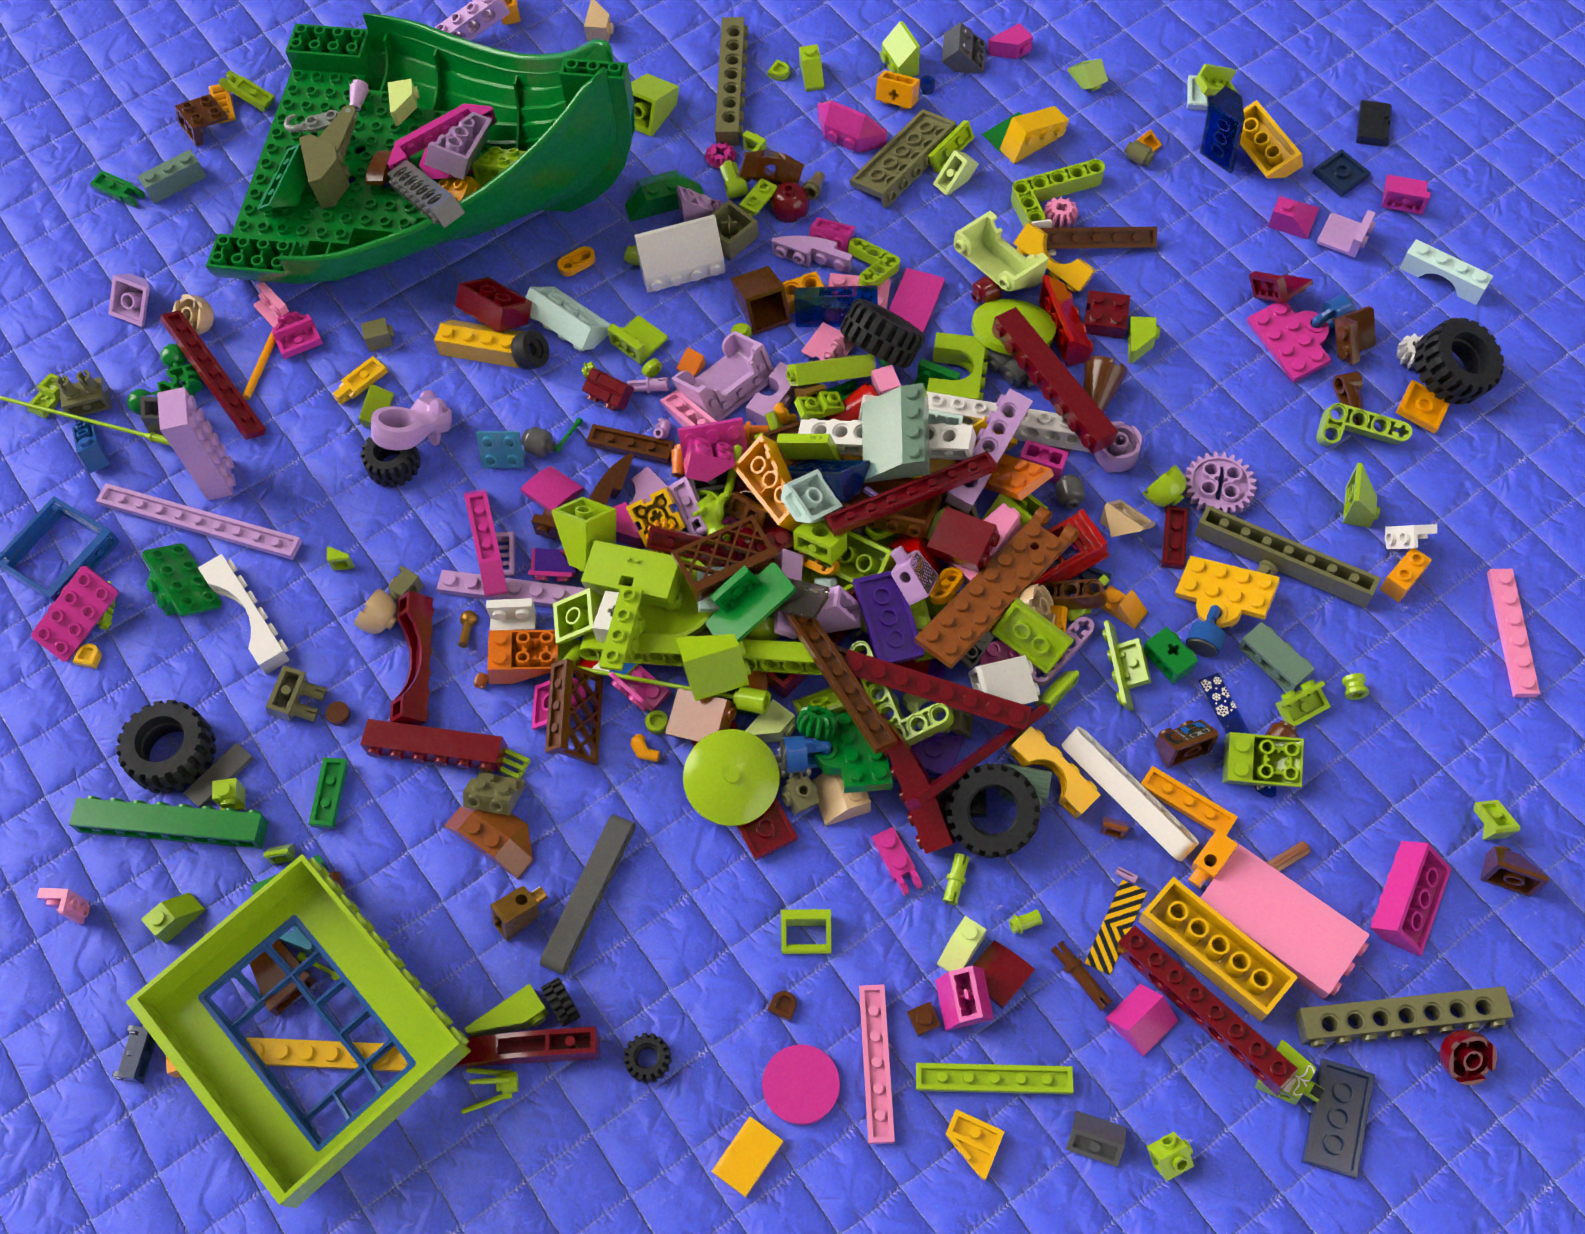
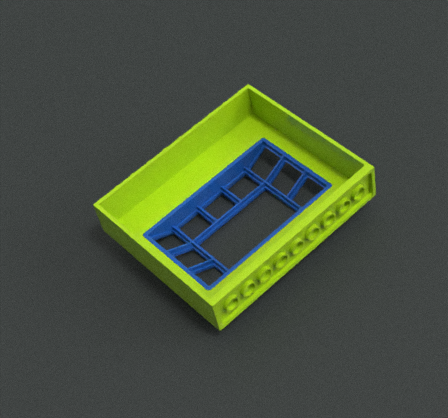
[126,854,471,1208]

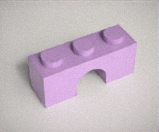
[746,362,802,426]

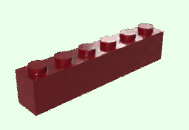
[360,719,508,773]

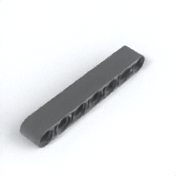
[540,814,636,975]

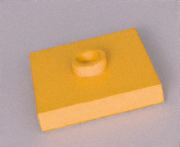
[1395,380,1450,434]

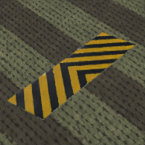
[1085,879,1147,975]

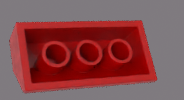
[1039,275,1094,367]

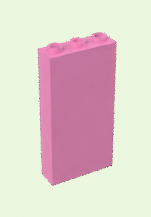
[1200,844,1370,1000]

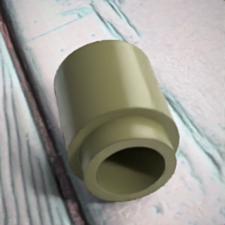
[1124,140,1156,167]

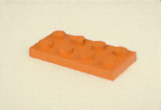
[984,453,1054,501]

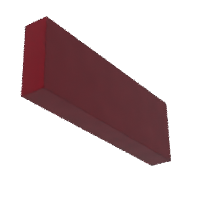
[1161,506,1189,570]

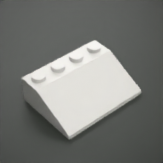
[634,214,726,293]

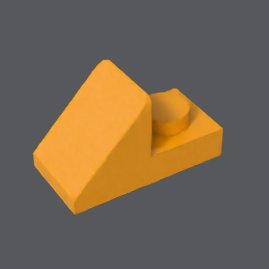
[1100,585,1148,629]

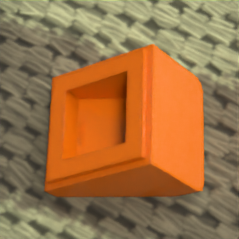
[676,347,706,378]

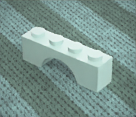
[1400,239,1493,305]

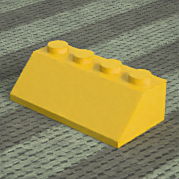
[1223,100,1303,179]
[434,319,525,368]

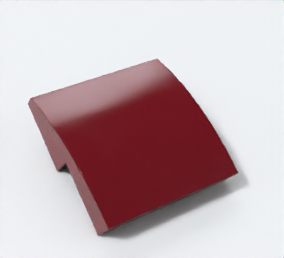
[973,940,1035,1009]

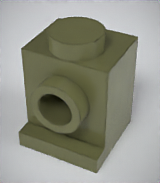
[388,565,424,603]

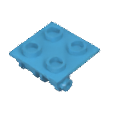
[476,431,526,468]

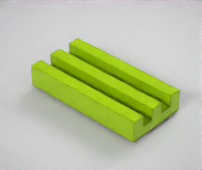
[498,748,531,779]

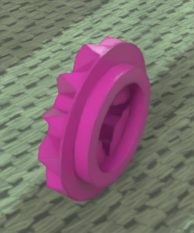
[705,141,736,168]

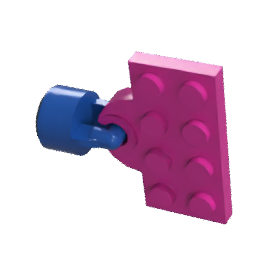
[1247,294,1356,383]

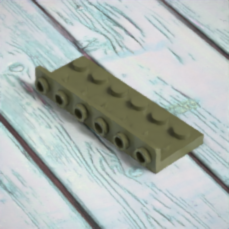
[850,109,957,208]

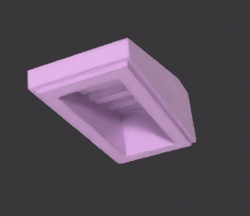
[495,532,516,576]

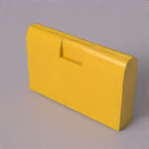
[711,1116,784,1198]

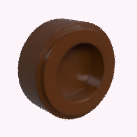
[325,701,351,726]

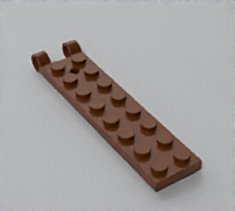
[914,506,1080,669]

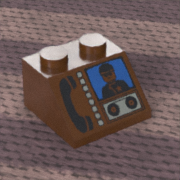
[1154,719,1219,769]

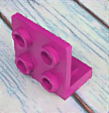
[1381,174,1431,215]
[608,665,672,712]

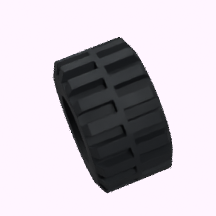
[361,437,420,488]

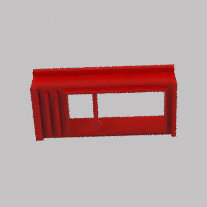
[1031,509,1110,586]

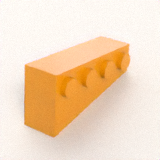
[732,434,802,532]

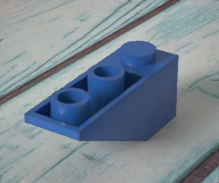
[72,421,110,474]

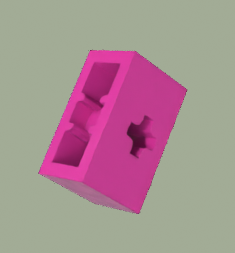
[1020,439,1069,483]

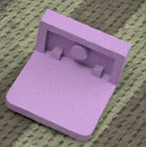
[1317,210,1376,258]

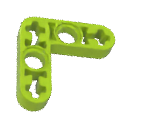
[848,238,900,291]

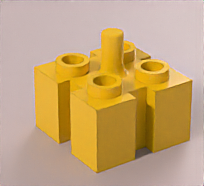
[626,487,686,547]

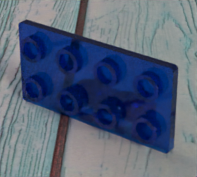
[794,285,878,328]

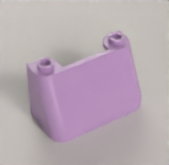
[671,331,774,421]

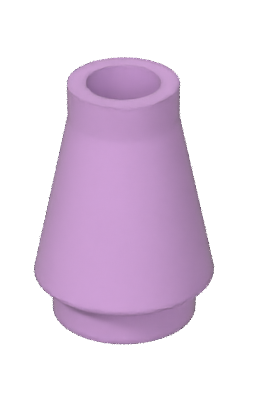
[349,79,369,111]

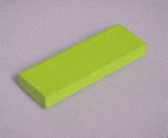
[927,120,975,173]

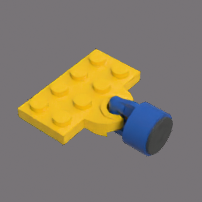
[1175,555,1280,657]

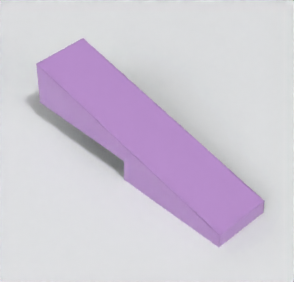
[773,548,803,639]

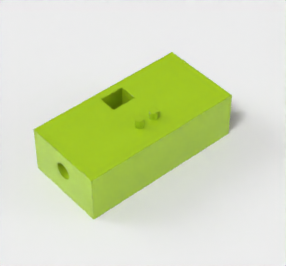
[581,540,683,609]

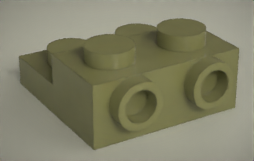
[463,772,525,816]

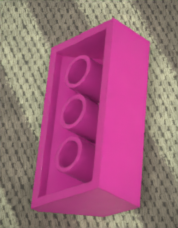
[1370,841,1451,956]

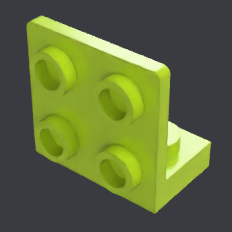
[472,147,526,187]
[607,315,668,365]

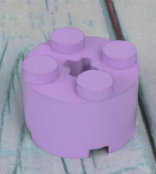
[1094,421,1142,473]

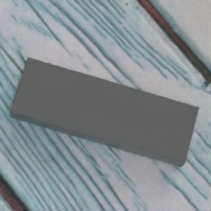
[183,742,254,808]

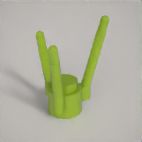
[461,1068,519,1114]

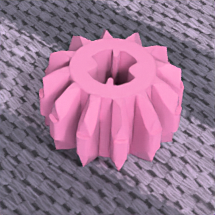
[1044,196,1078,228]

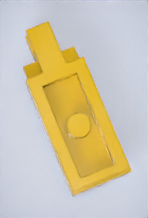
[333,356,388,405]

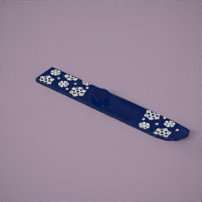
[1199,673,1277,798]

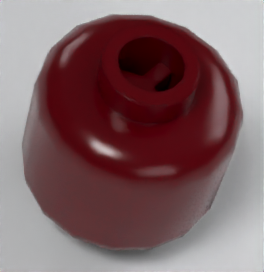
[971,275,1003,305]

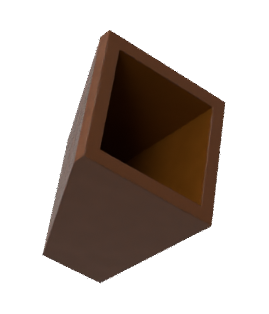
[730,266,792,335]

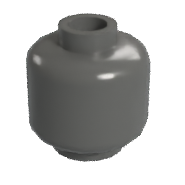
[521,426,555,458]
[1055,474,1086,509]

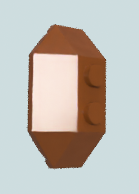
[444,807,533,879]

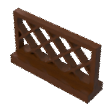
[671,515,780,602]
[545,658,603,765]

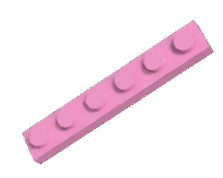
[1487,569,1540,698]
[859,984,895,1145]

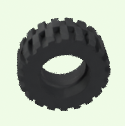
[840,298,924,368]
[1414,318,1504,405]
[116,700,216,794]
[946,764,1041,858]

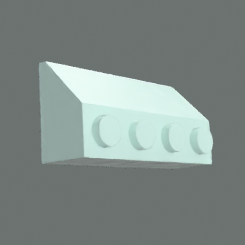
[526,286,611,351]

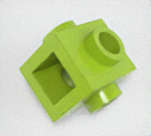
[1147,1132,1194,1181]

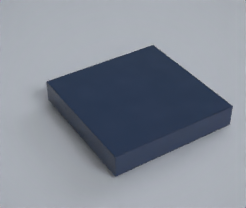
[1312,149,1371,197]

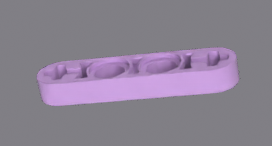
[1031,617,1094,687]

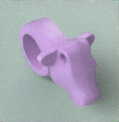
[371,390,452,450]

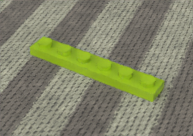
[916,1063,1074,1095]

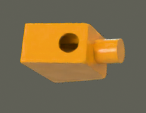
[1188,830,1238,889]

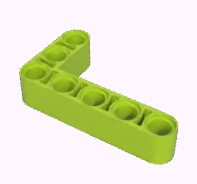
[1011,159,1105,227]
[850,641,954,746]

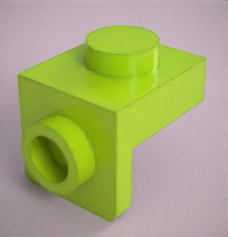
[742,130,768,152]

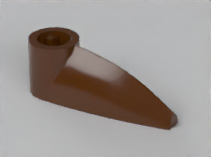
[1333,372,1364,426]

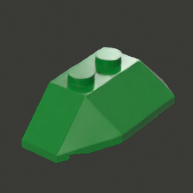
[257,144,308,212]
[625,170,704,222]

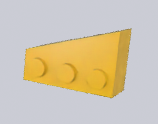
[1000,106,1069,164]

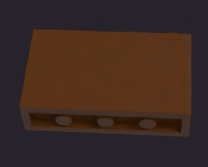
[840,467,942,539]

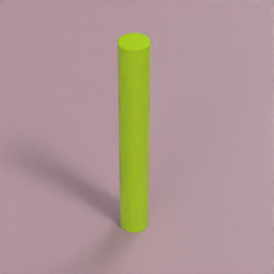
[724,445,743,506]

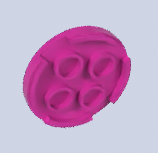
[762,1044,840,1125]

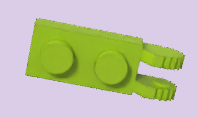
[218,71,275,112]

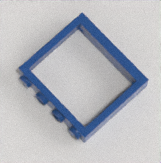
[0,496,120,603]

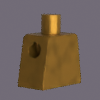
[490,886,548,941]

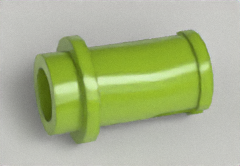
[1009,909,1043,934]

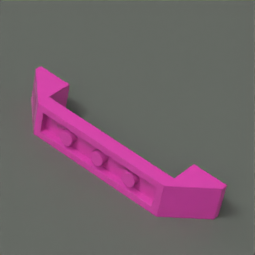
[388,103,498,171]
[463,489,508,597]

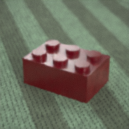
[455,277,532,332]

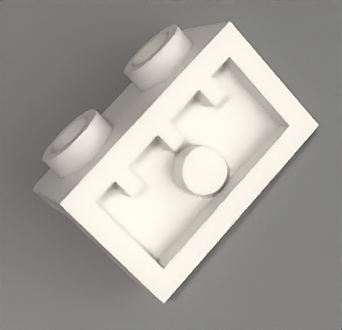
[1385,524,1437,549]
[486,598,536,631]

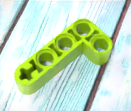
[1316,403,1412,447]

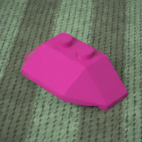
[817,100,887,153]

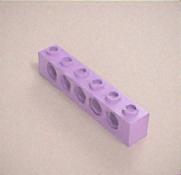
[945,388,1033,514]

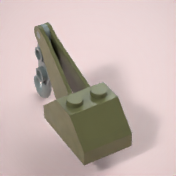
[284,105,358,209]

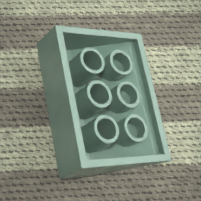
[862,383,930,483]

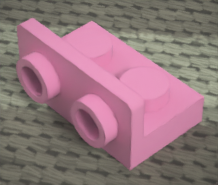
[254,281,289,327]
[37,888,90,924]

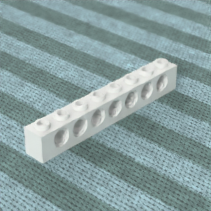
[927,391,1091,453]
[798,418,976,460]

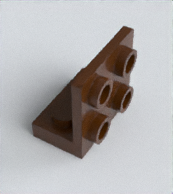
[175,94,228,146]

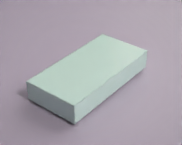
[1187,75,1208,110]

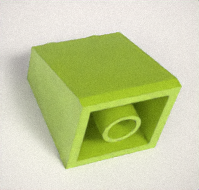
[631,73,679,137]
[552,497,616,572]
[676,634,751,701]

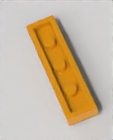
[1141,766,1238,836]

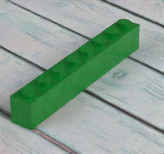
[69,796,269,849]

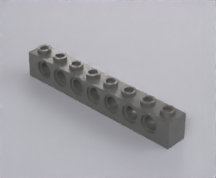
[387,160,465,228]

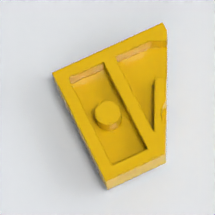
[945,1109,1005,1181]

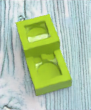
[26,373,65,419]

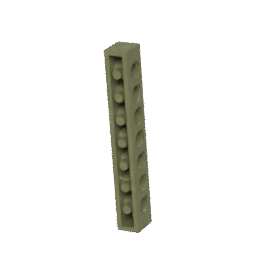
[715,17,749,145]
[1294,986,1514,1048]

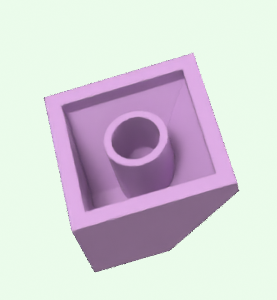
[108,273,150,327]

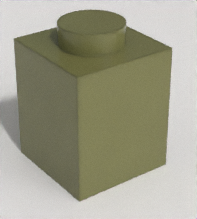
[361,317,395,352]

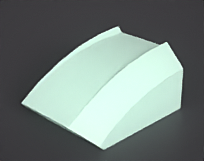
[780,469,843,523]

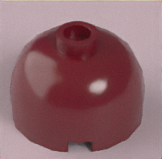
[770,182,809,223]
[1439,1030,1498,1085]

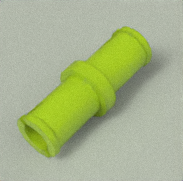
[942,853,970,905]

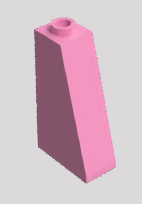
[945,503,1022,584]

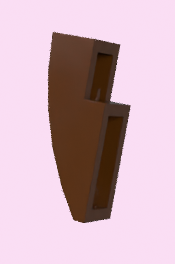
[588,453,634,505]

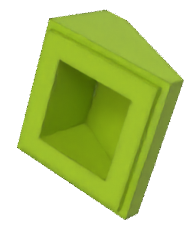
[327,547,355,571]
[263,843,295,865]

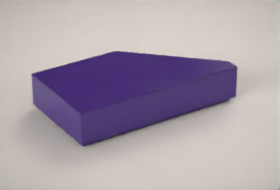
[534,548,577,573]

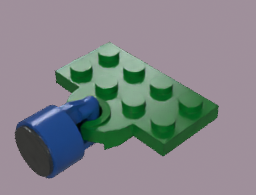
[780,712,893,793]

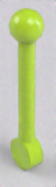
[297,952,340,981]

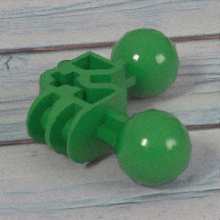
[127,344,203,415]

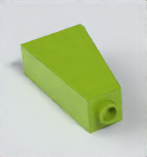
[786,354,876,386]

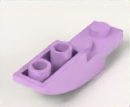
[772,236,852,273]

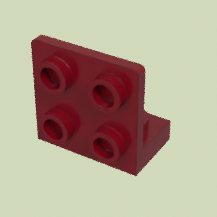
[1249,271,1313,303]

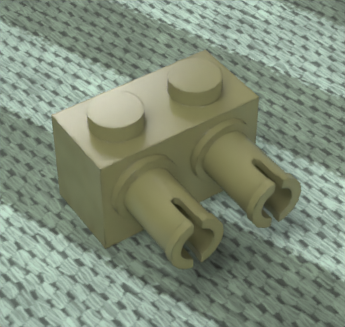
[55,370,112,419]
[266,665,328,723]

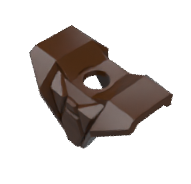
[738,149,804,186]

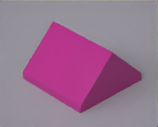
[1105,984,1178,1057]

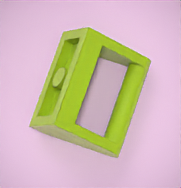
[781,909,832,954]

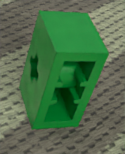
[1143,627,1198,685]

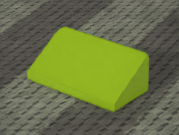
[359,384,394,428]
[1035,670,1080,713]

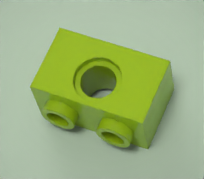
[793,521,847,565]

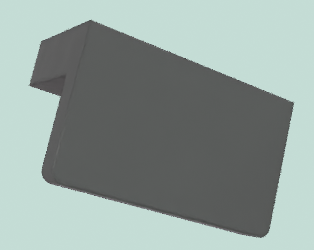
[1066,1111,1127,1167]

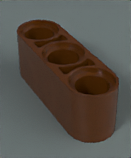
[1041,579,1108,610]

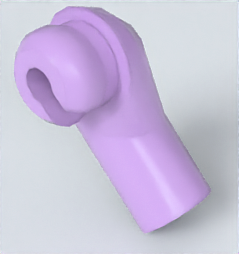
[653,418,671,439]

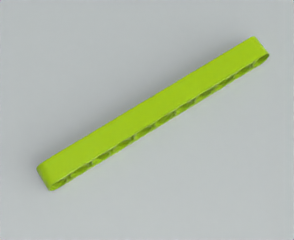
[579,631,822,675]

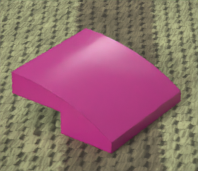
[520,466,584,514]

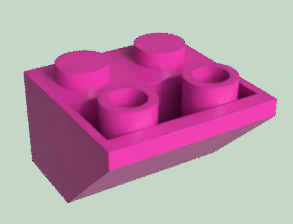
[684,437,735,482]
[935,965,994,1031]

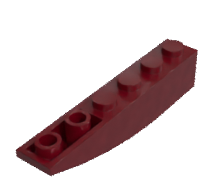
[881,713,956,854]
[453,1027,600,1068]

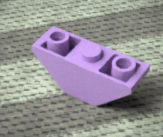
[676,185,723,222]

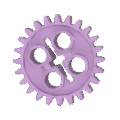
[1184,451,1257,516]

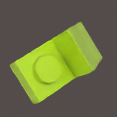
[1473,800,1520,840]

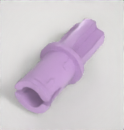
[627,377,669,394]

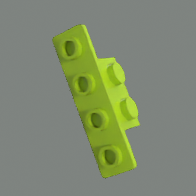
[599,586,645,671]
[1102,620,1151,711]

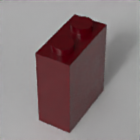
[927,507,1000,573]

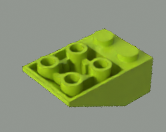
[1222,732,1304,787]

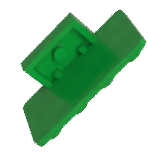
[142,543,222,616]
[705,563,796,642]

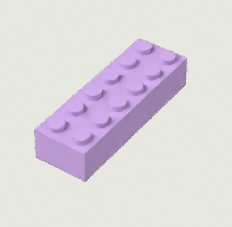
[157,387,236,501]

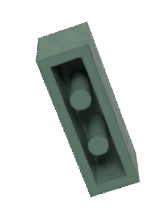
[137,149,206,204]
[1238,622,1315,692]

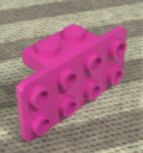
[31,566,119,661]

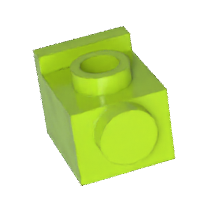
[212,778,245,811]

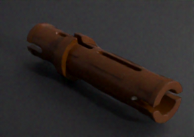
[1051,941,1113,1011]

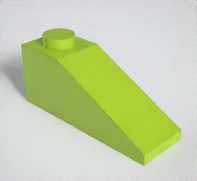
[464,983,549,1037]

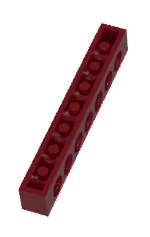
[1117,925,1298,1096]

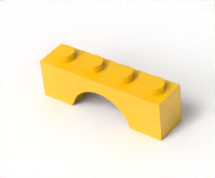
[1013,222,1097,292]
[1006,726,1101,819]

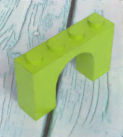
[927,332,989,401]

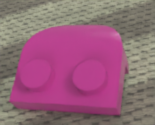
[272,311,323,359]

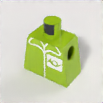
[1255,1040,1325,1105]

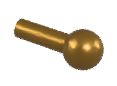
[459,610,478,648]

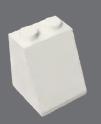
[968,655,1040,705]

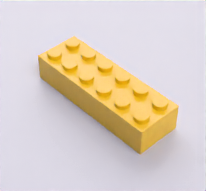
[1138,876,1298,1022]

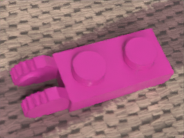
[872,827,923,896]

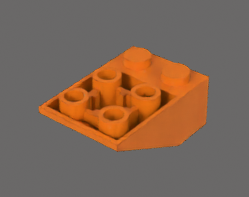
[487,630,558,684]

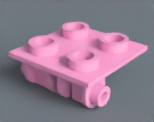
[801,322,855,360]

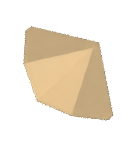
[1100,499,1156,537]

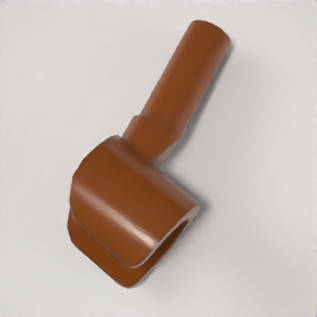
[473,673,507,689]

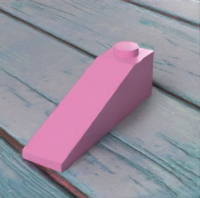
[660,390,716,427]

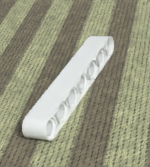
[1061,726,1199,861]

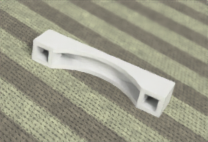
[198,554,290,674]

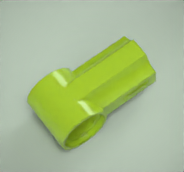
[720,160,748,199]

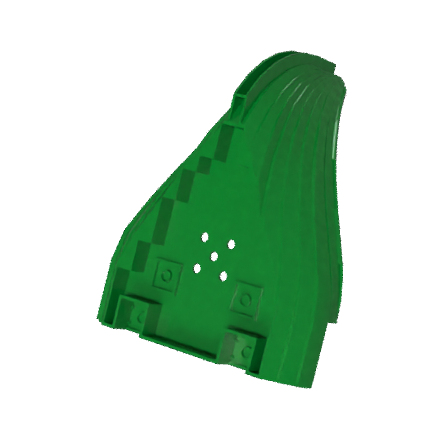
[206,12,635,284]

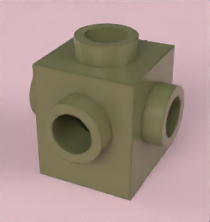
[781,775,820,816]

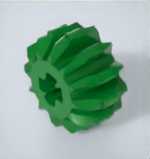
[796,705,838,740]

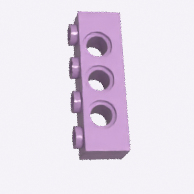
[434,0,510,41]

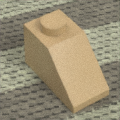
[584,0,614,42]

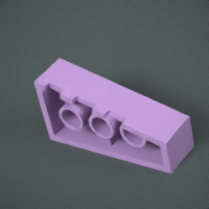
[424,112,492,180]

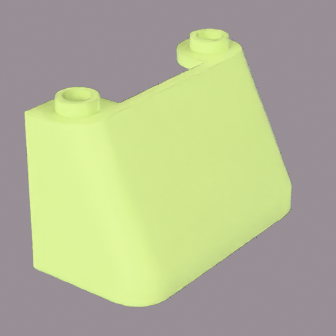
[954,211,1049,291]

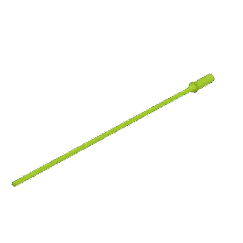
[0,396,170,446]

